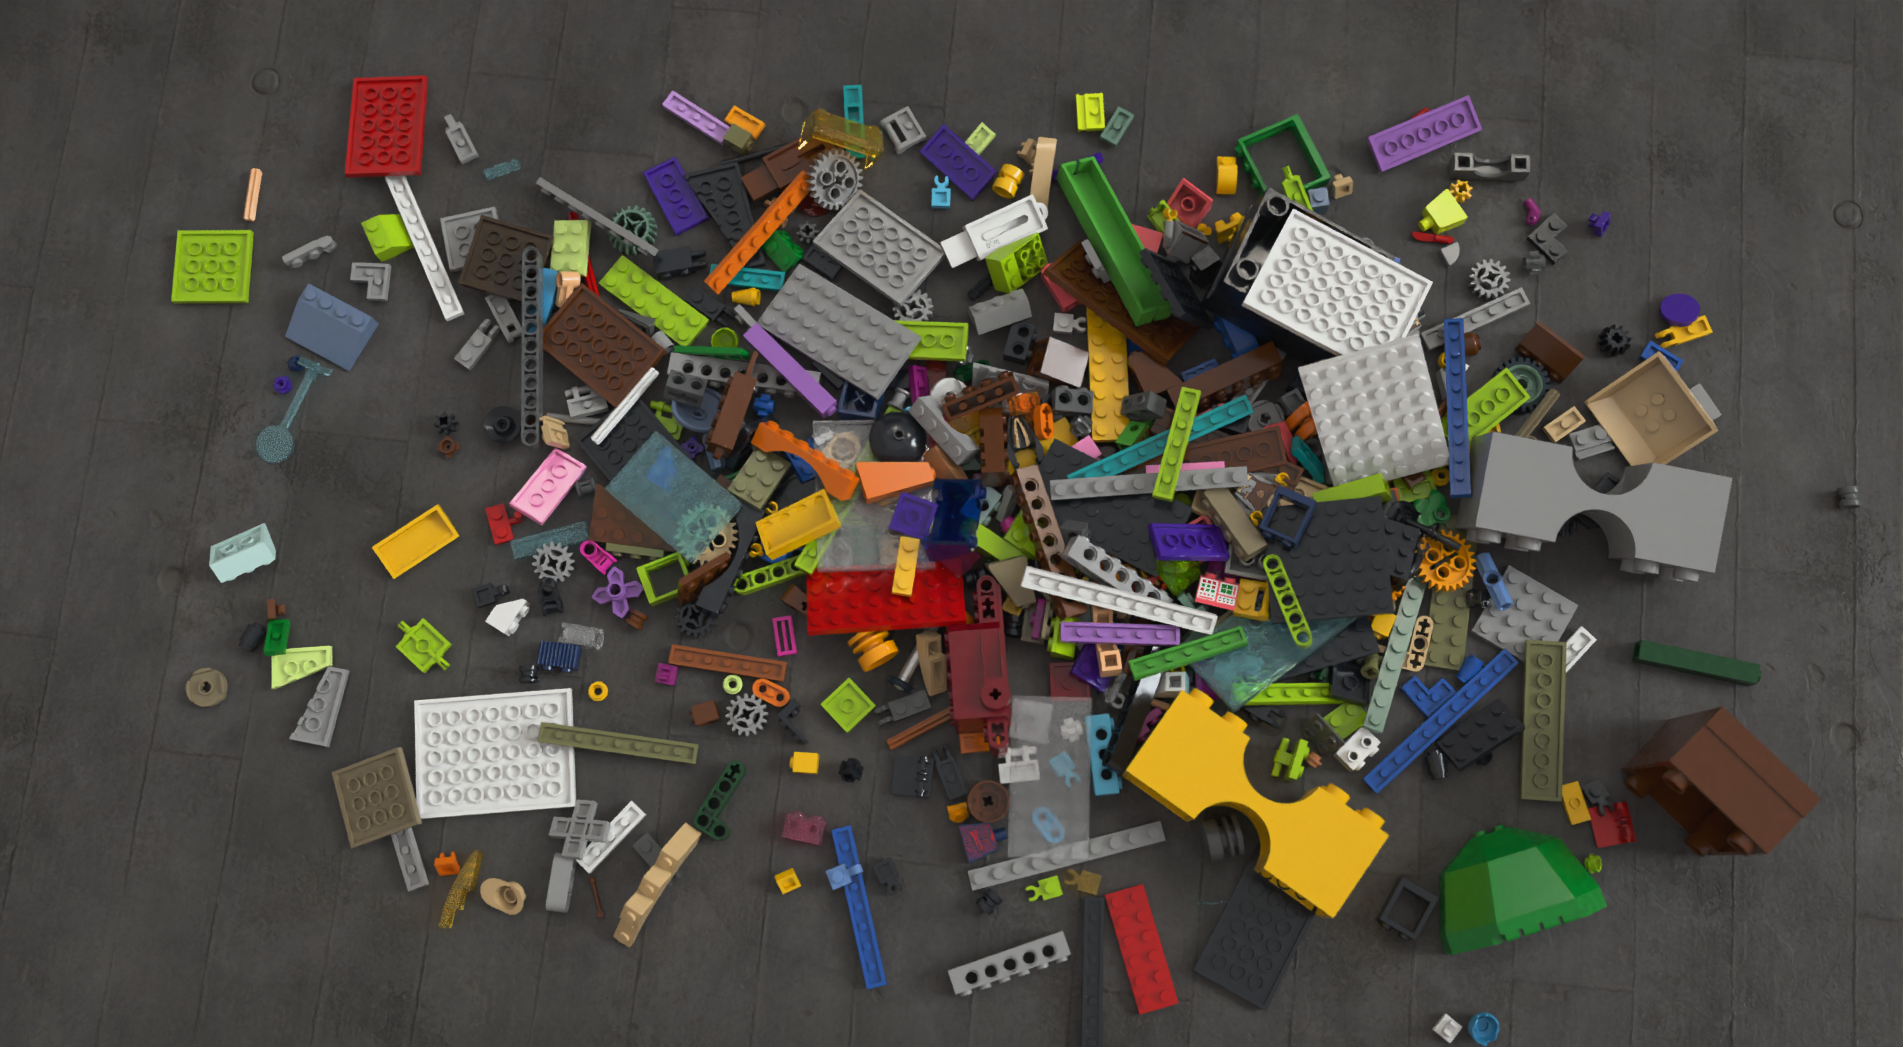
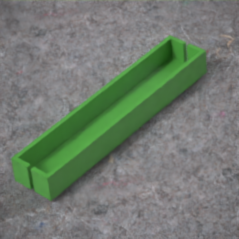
[1056,156,1172,326]

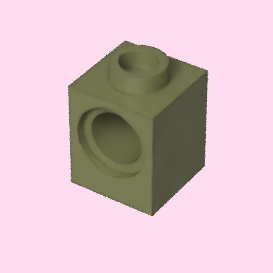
[723,123,754,155]

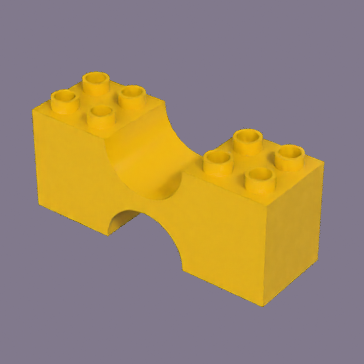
[1122,688,1389,918]

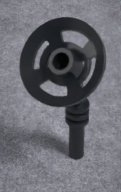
[1387,500,1462,552]

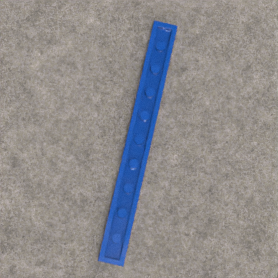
[1444,318,1471,498]
[1362,648,1519,794]

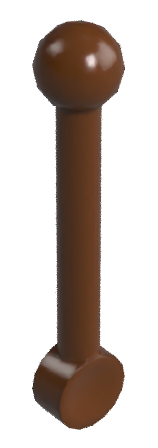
[588,877,605,918]

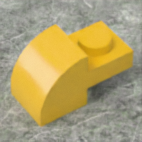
[1216,156,1237,195]

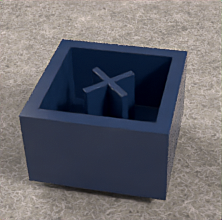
[837,380,886,426]

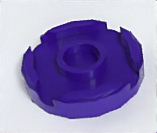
[1659,293,1700,327]

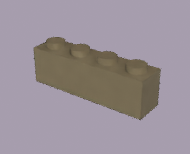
[1200,488,1267,562]

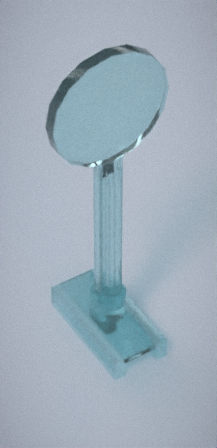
[256,356,332,463]

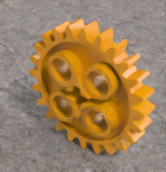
[1415,529,1476,593]

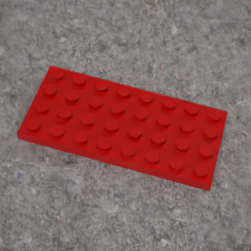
[806,559,966,636]

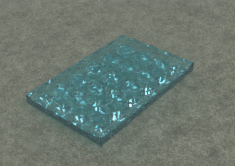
[605,431,743,563]

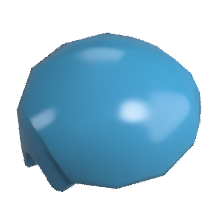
[1468,1012,1499,1046]

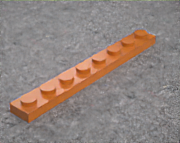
[704,170,811,295]

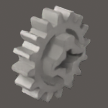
[1467,259,1511,300]
[893,290,934,322]
[532,541,576,583]
[725,693,769,737]

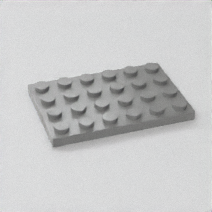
[813,189,946,307]

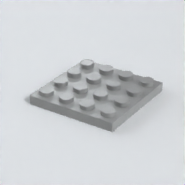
[1470,565,1578,663]

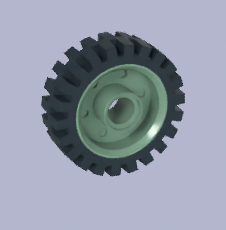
[1492,357,1550,415]

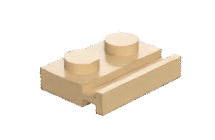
[539,415,571,450]

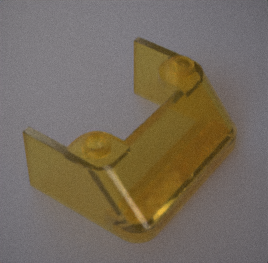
[798,108,884,170]

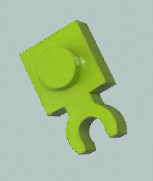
[1026,875,1063,901]

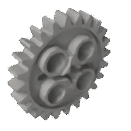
[806,148,863,210]

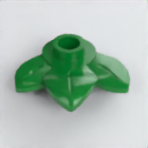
[1413,489,1451,526]

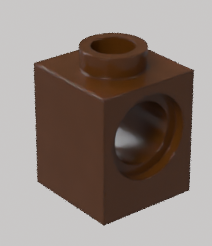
[689,700,721,727]

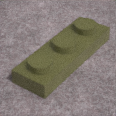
[606,543,667,561]

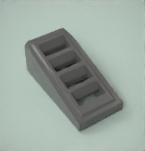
[618,309,655,338]

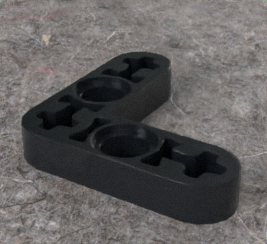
[725,415,779,473]

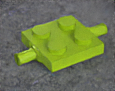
[396,618,452,673]

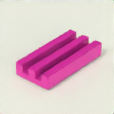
[772,615,797,657]

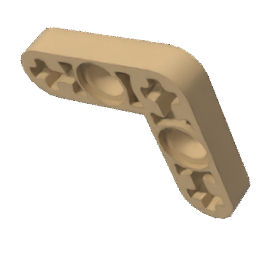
[1378,616,1433,671]

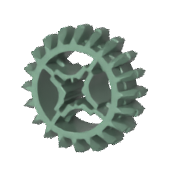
[607,205,658,255]

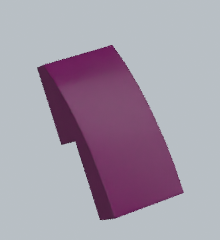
[1137,707,1162,743]

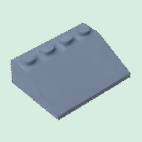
[285,283,379,371]

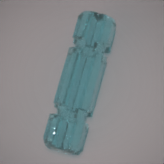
[484,159,520,180]

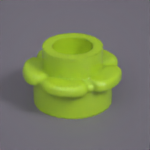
[1585,854,1602,874]

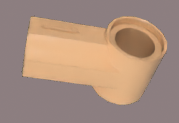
[555,271,580,308]

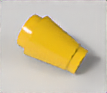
[732,288,761,306]

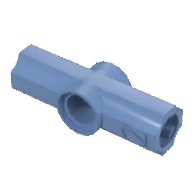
[1474,552,1514,611]

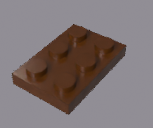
[677,551,731,605]

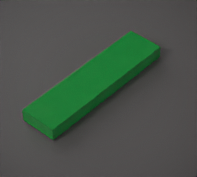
[674,345,750,360]

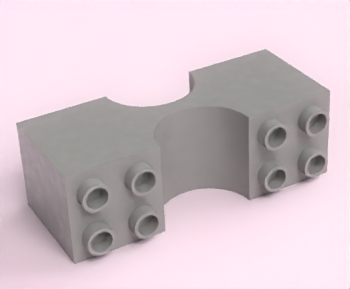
[1455,432,1732,582]

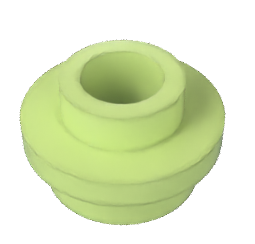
[723,675,743,694]

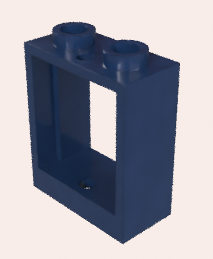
[1259,485,1317,548]

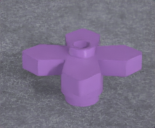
[592,566,644,619]

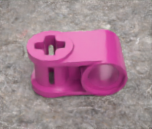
[580,540,617,575]

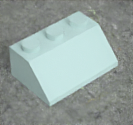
[209,523,276,583]

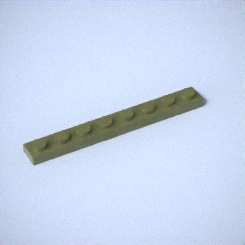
[538,722,699,765]

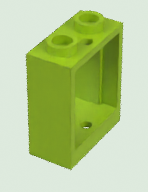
[636,551,690,607]

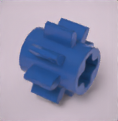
[754,394,775,418]

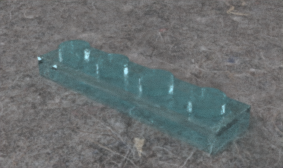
[510,521,589,561]

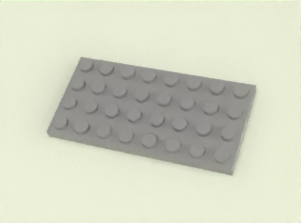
[757,263,921,400]

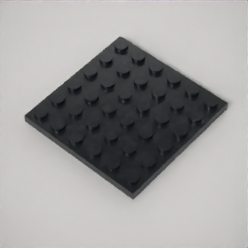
[1261,496,1394,625]

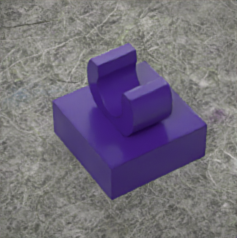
[1588,211,1611,237]

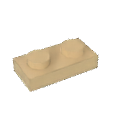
[1542,406,1586,443]

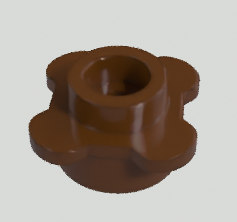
[437,436,460,458]

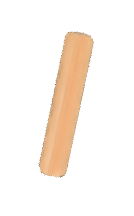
[243,168,262,222]

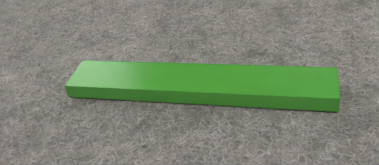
[1128,626,1248,681]

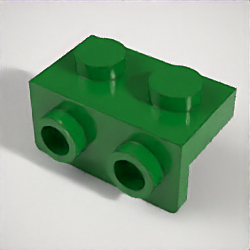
[761,231,804,274]

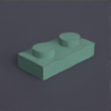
[1100,106,1134,148]

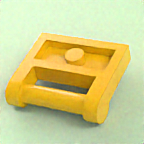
[1233,578,1270,621]

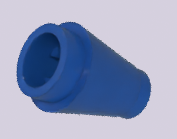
[1456,654,1484,684]

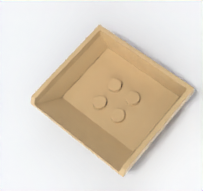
[1584,351,1718,466]

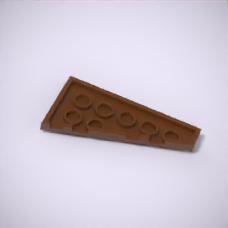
[589,483,707,554]

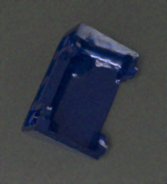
[923,479,987,562]

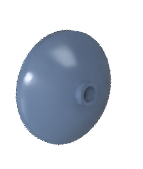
[671,387,722,432]

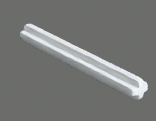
[591,367,659,445]

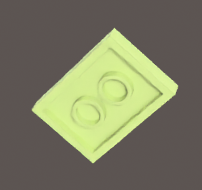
[550,220,591,277]

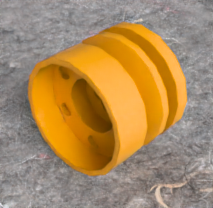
[848,631,900,672]

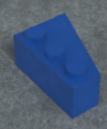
[1213,315,1259,359]

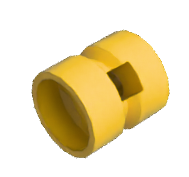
[992,164,1025,199]

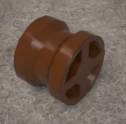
[624,608,649,631]

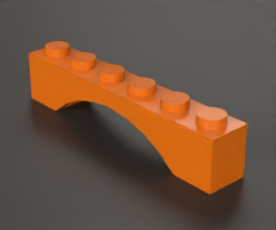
[751,421,860,501]

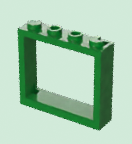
[1235,114,1331,198]

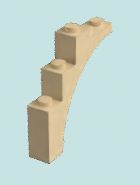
[613,822,702,948]

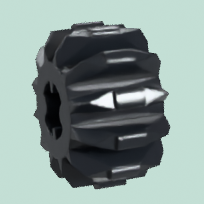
[1597,324,1632,358]

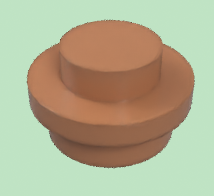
[1304,750,1322,768]

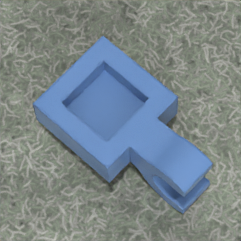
[826,864,863,890]

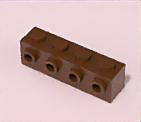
[941,371,1020,422]

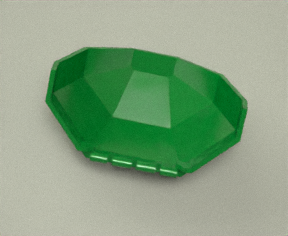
[1439,824,1607,955]

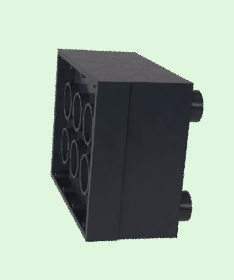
[1199,187,1395,365]

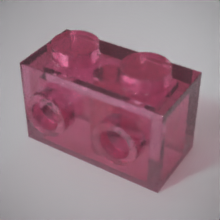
[782,811,827,846]

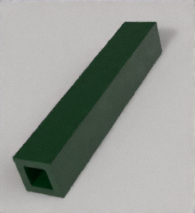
[1632,640,1761,686]

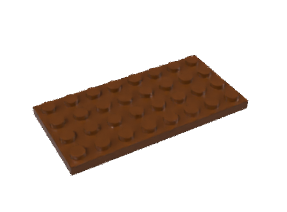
[1043,238,1201,365]

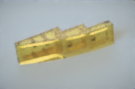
[438,850,484,929]

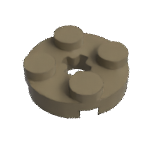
[186,668,228,707]

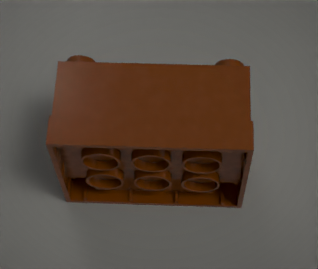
[1622,706,1821,857]

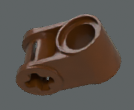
[780,584,807,618]

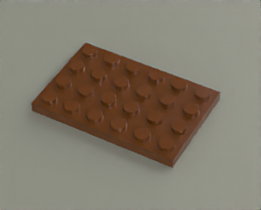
[543,283,667,408]

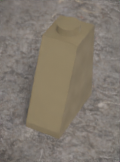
[985,555,1036,609]

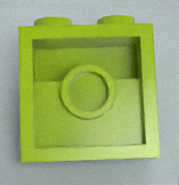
[1003,509,1048,560]

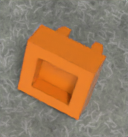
[434,851,460,876]

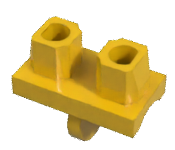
[1214,212,1242,244]

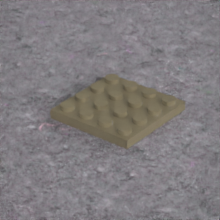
[331,747,422,848]

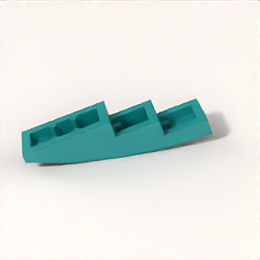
[843,85,865,159]

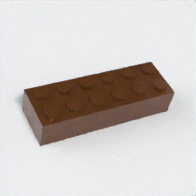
[1167,341,1282,413]

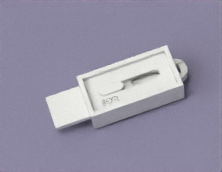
[940,194,1048,268]

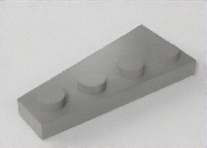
[972,362,1049,400]
[289,666,350,747]

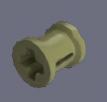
[1361,654,1382,679]

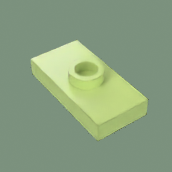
[965,122,996,155]

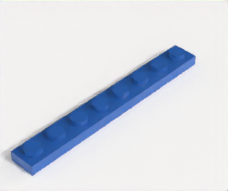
[831,825,887,989]

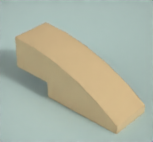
[916,630,947,696]

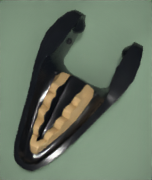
[1007,411,1044,470]

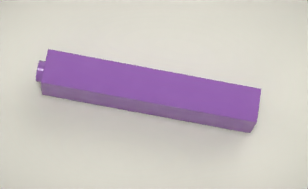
[743,323,838,418]

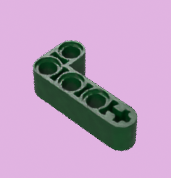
[694,760,747,841]

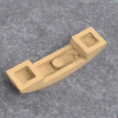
[1030,137,1057,213]

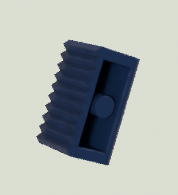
[536,641,582,673]

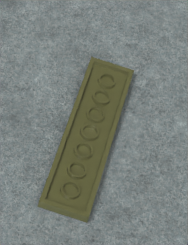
[1424,514,1477,671]
[1519,639,1567,802]

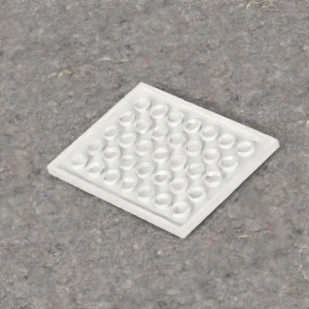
[1242,209,1433,356]
[1298,334,1449,487]
[414,688,576,819]

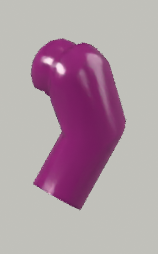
[1523,198,1541,225]

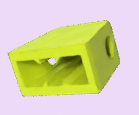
[1418,188,1468,234]

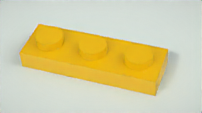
[892,536,920,597]

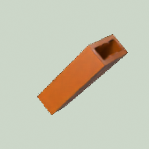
[855,462,936,504]

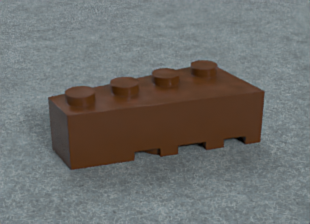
[979,408,1009,487]

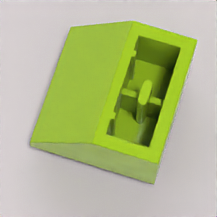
[1047,616,1079,660]

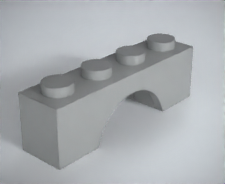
[909,395,980,465]

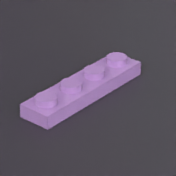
[662,90,730,146]

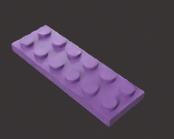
[1366,95,1482,173]

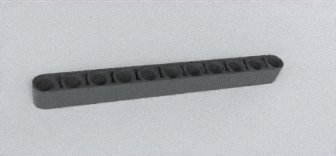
[521,247,543,451]

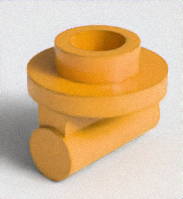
[947,802,969,823]

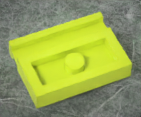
[1076,93,1105,132]

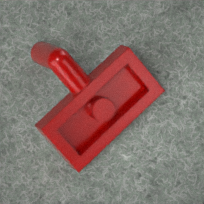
[485,503,525,546]

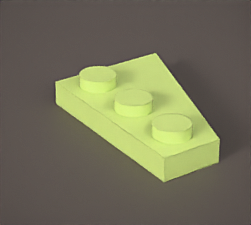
[272,646,332,690]

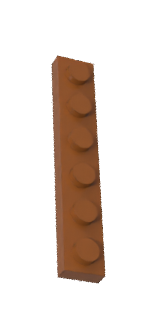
[668,644,787,682]

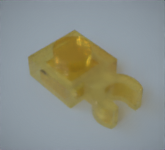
[1064,869,1102,895]

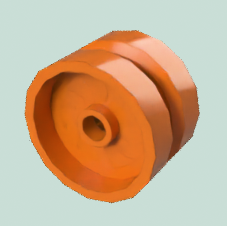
[1285,400,1317,442]

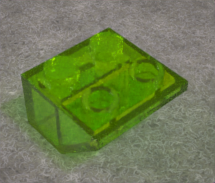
[1156,557,1200,595]

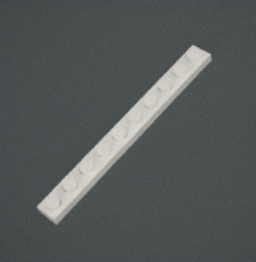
[385,176,464,321]
[1020,566,1218,635]

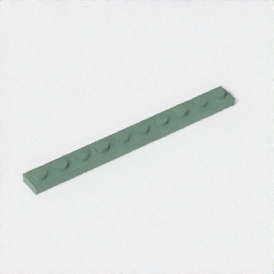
[1362,549,1434,734]

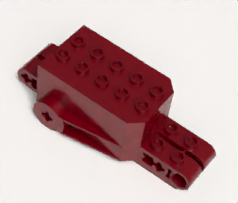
[944,575,1011,758]

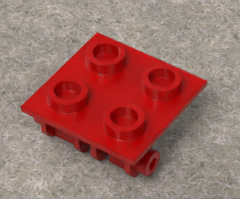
[1587,801,1637,848]

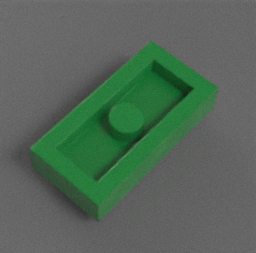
[264,619,291,656]

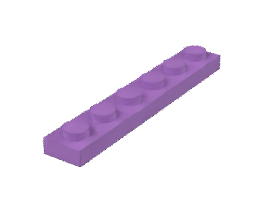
[1060,622,1180,646]

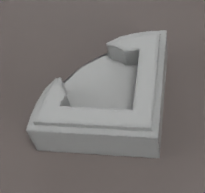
[1439,242,1460,267]

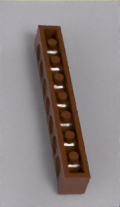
[1010,464,1088,622]

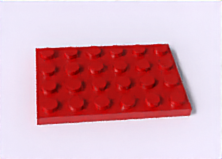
[345,75,428,178]

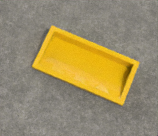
[1004,417,1079,476]
[755,489,842,560]
[372,504,459,579]

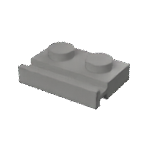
[1081,239,1111,283]
[1567,425,1615,461]

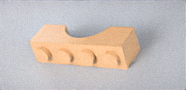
[1089,604,1122,678]

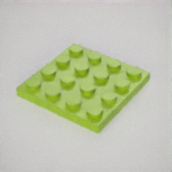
[171,230,254,304]

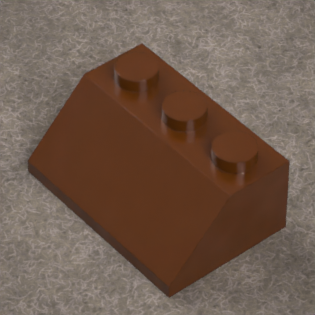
[1515,321,1586,384]

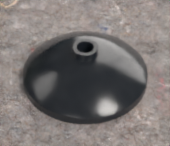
[869,412,927,462]

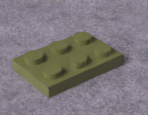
[727,447,791,511]

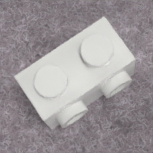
[1333,726,1381,772]

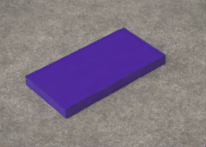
[919,124,998,201]
[643,156,709,236]
[1148,523,1230,561]

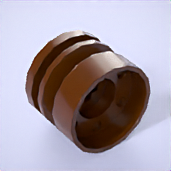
[967,780,1009,823]

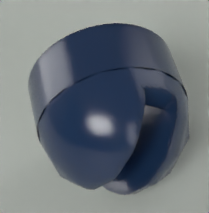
[287,355,305,371]

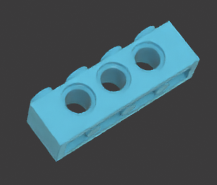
[1084,713,1122,797]

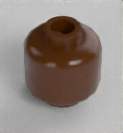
[1464,331,1481,357]

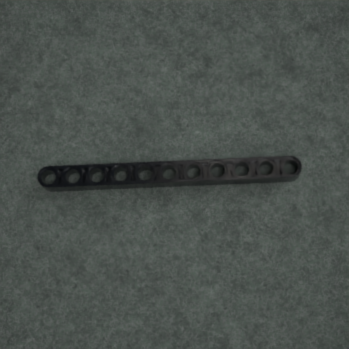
[1102,571,1196,774]

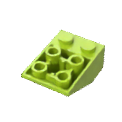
[985,233,1048,293]

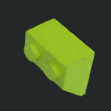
[361,214,415,262]

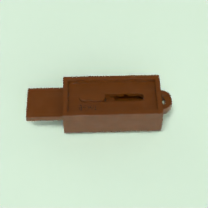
[741,123,846,202]
[704,350,759,460]

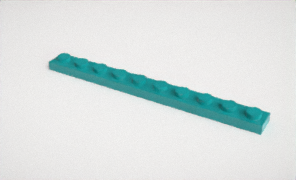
[1067,395,1254,479]

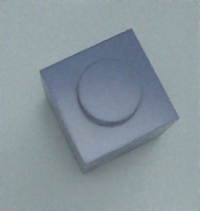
[1307,187,1330,214]

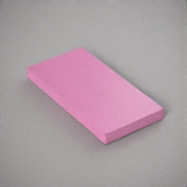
[509,447,587,526]

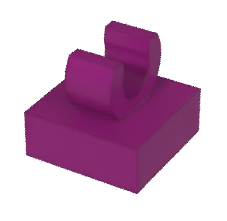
[655,663,679,686]

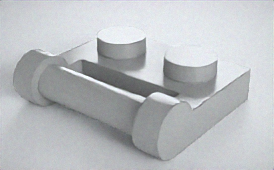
[879,106,926,154]

